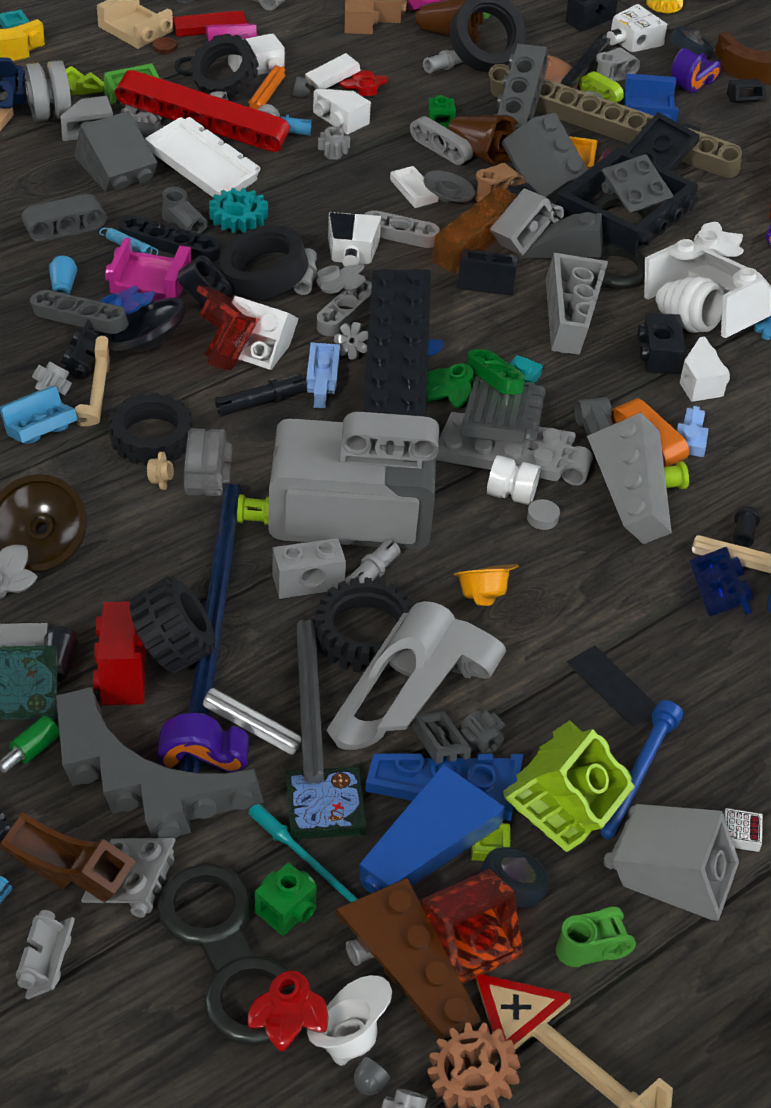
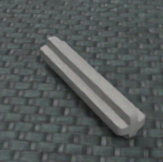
[203,688,302,755]

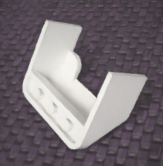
[644,239,771,338]

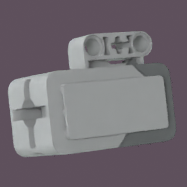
[268,412,439,550]

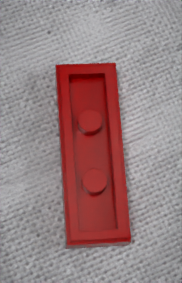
[173,10,248,37]

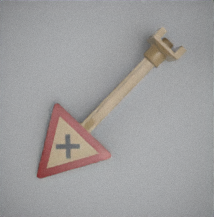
[476,974,673,1108]

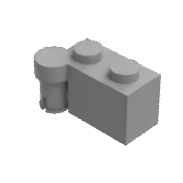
[490,188,564,256]

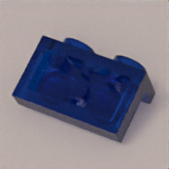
[690,546,754,617]

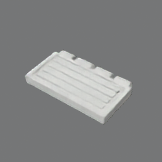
[144,117,261,197]

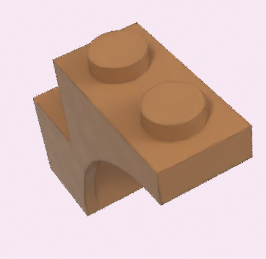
[344,0,406,34]

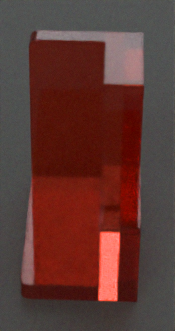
[197,285,259,371]

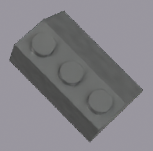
[502,112,588,202]

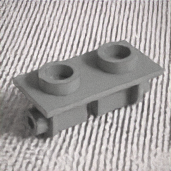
[16,910,75,999]

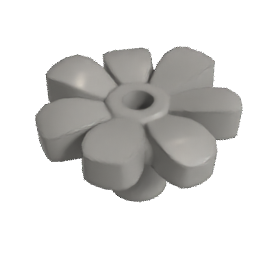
[334,322,368,360]

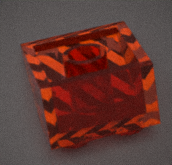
[421,869,523,984]

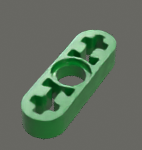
[467,349,525,395]

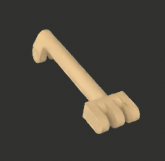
[75,336,110,426]

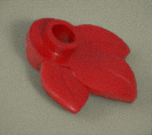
[339,70,388,96]
[248,971,329,1052]

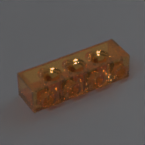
[433,187,517,274]

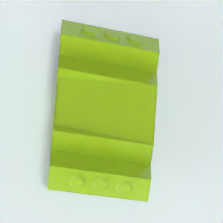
[503,720,635,852]

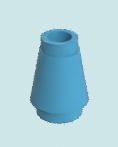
[49,256,78,295]

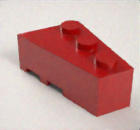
[93,602,146,705]

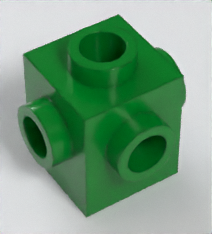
[255,863,317,936]

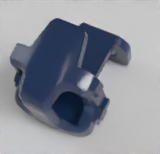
[0,57,27,109]

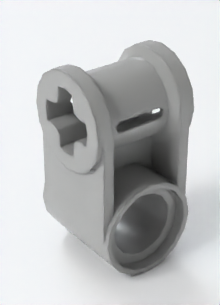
[596,48,640,82]

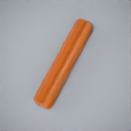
[248,65,285,110]

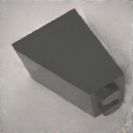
[74,111,158,192]

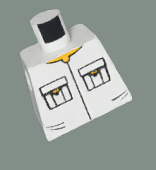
[607,4,667,52]

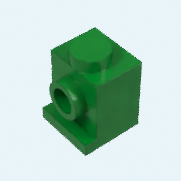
[427,95,456,129]

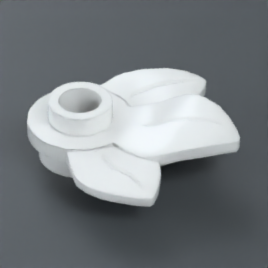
[694,222,744,257]

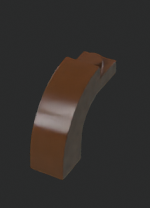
[715,31,771,85]

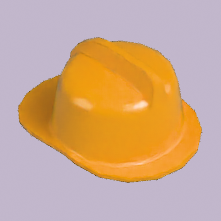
[454,564,519,606]

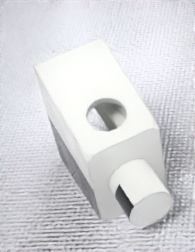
[328,212,381,267]

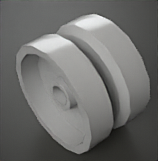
[25,60,71,122]

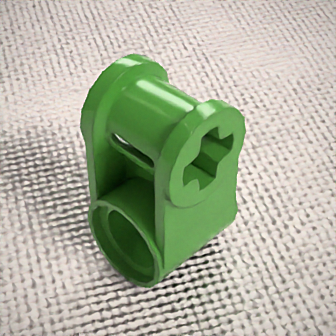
[555,907,636,967]

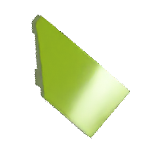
[66,66,104,95]

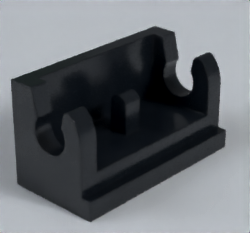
[457,248,518,296]

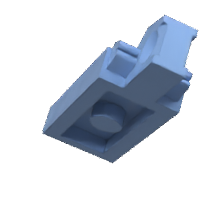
[306,342,340,408]

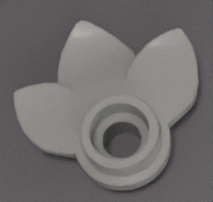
[316,264,366,293]
[0,545,38,599]

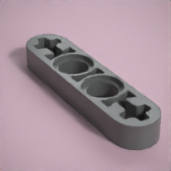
[30,290,129,334]

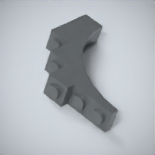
[56,687,264,838]

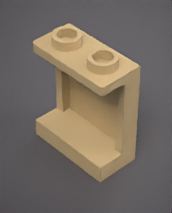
[97,0,173,49]

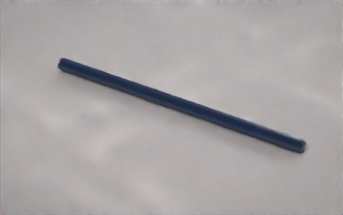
[179,483,242,773]

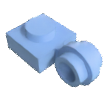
[677,406,709,457]

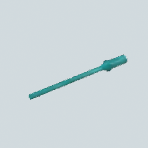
[248,804,358,902]

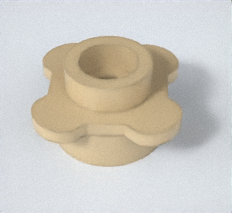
[147,452,174,490]

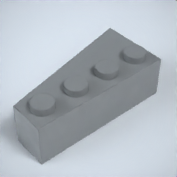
[545,253,608,355]
[587,413,672,544]

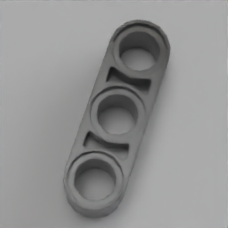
[21,194,107,242]

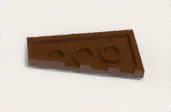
[335,878,482,1041]

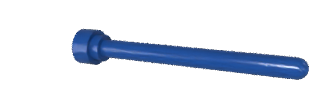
[601,700,683,839]

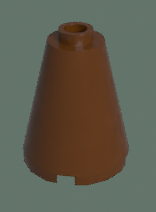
[416,0,484,42]
[448,115,519,166]

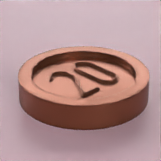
[152,37,177,54]

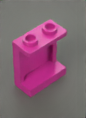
[105,238,191,301]

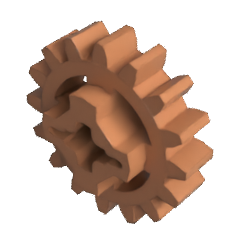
[428,1022,521,1108]

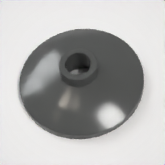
[423,170,475,203]

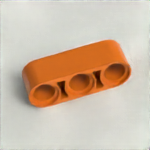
[611,398,689,467]

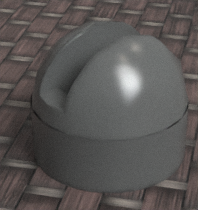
[292,76,312,98]
[354,1057,391,1096]

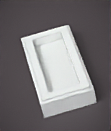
[305,53,361,89]
[390,166,439,208]

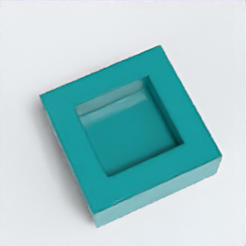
[0,9,30,29]
[510,355,543,383]

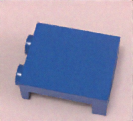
[623,74,679,122]

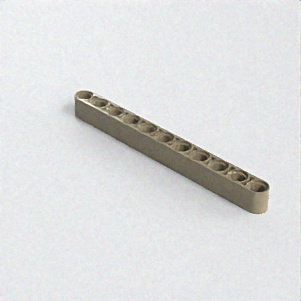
[488,64,742,178]

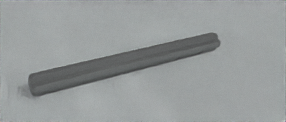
[297,620,324,784]

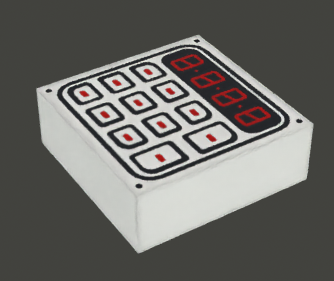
[724,808,763,852]

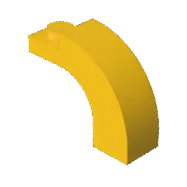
[0,19,45,61]

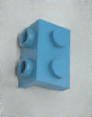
[0,386,78,444]

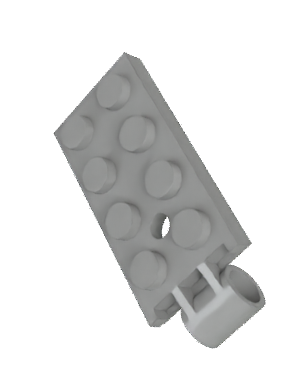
[436,412,593,485]

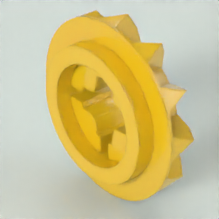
[646,0,683,14]

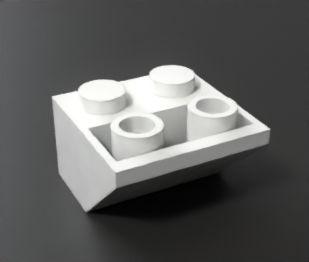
[217,296,299,370]

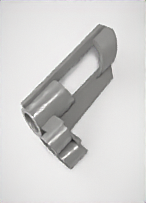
[326,601,506,750]

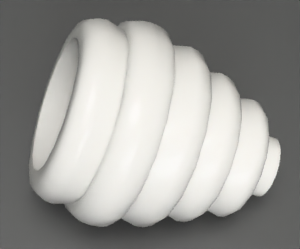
[656,276,724,333]

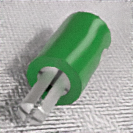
[0,716,60,773]

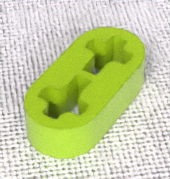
[579,71,624,103]

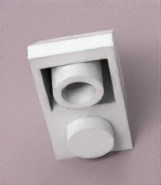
[313,89,371,134]
[680,337,730,402]

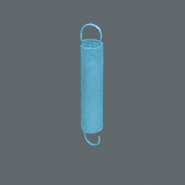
[99,228,158,255]

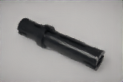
[215,373,306,417]

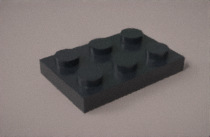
[624,112,700,172]

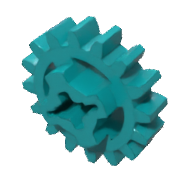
[209,188,268,233]

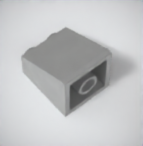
[612,804,739,921]

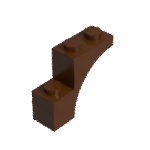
[0,812,136,903]

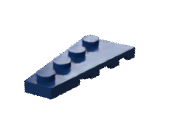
[365,754,524,821]

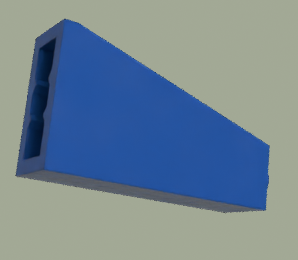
[359,764,505,894]

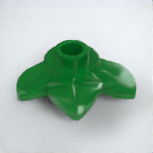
[427,363,474,408]

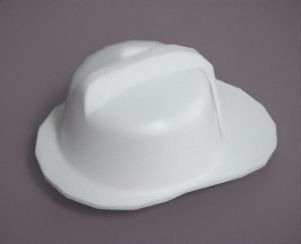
[307,975,392,1066]

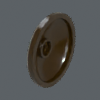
[0,474,87,572]

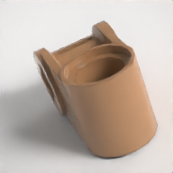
[474,163,525,204]

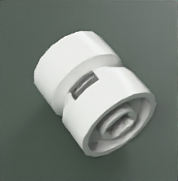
[487,455,541,505]

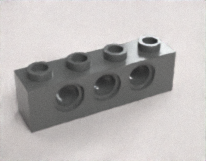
[494,44,548,130]

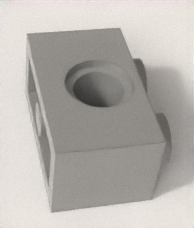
[272,538,346,599]

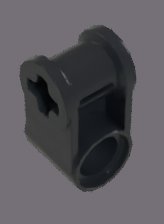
[178,256,234,313]

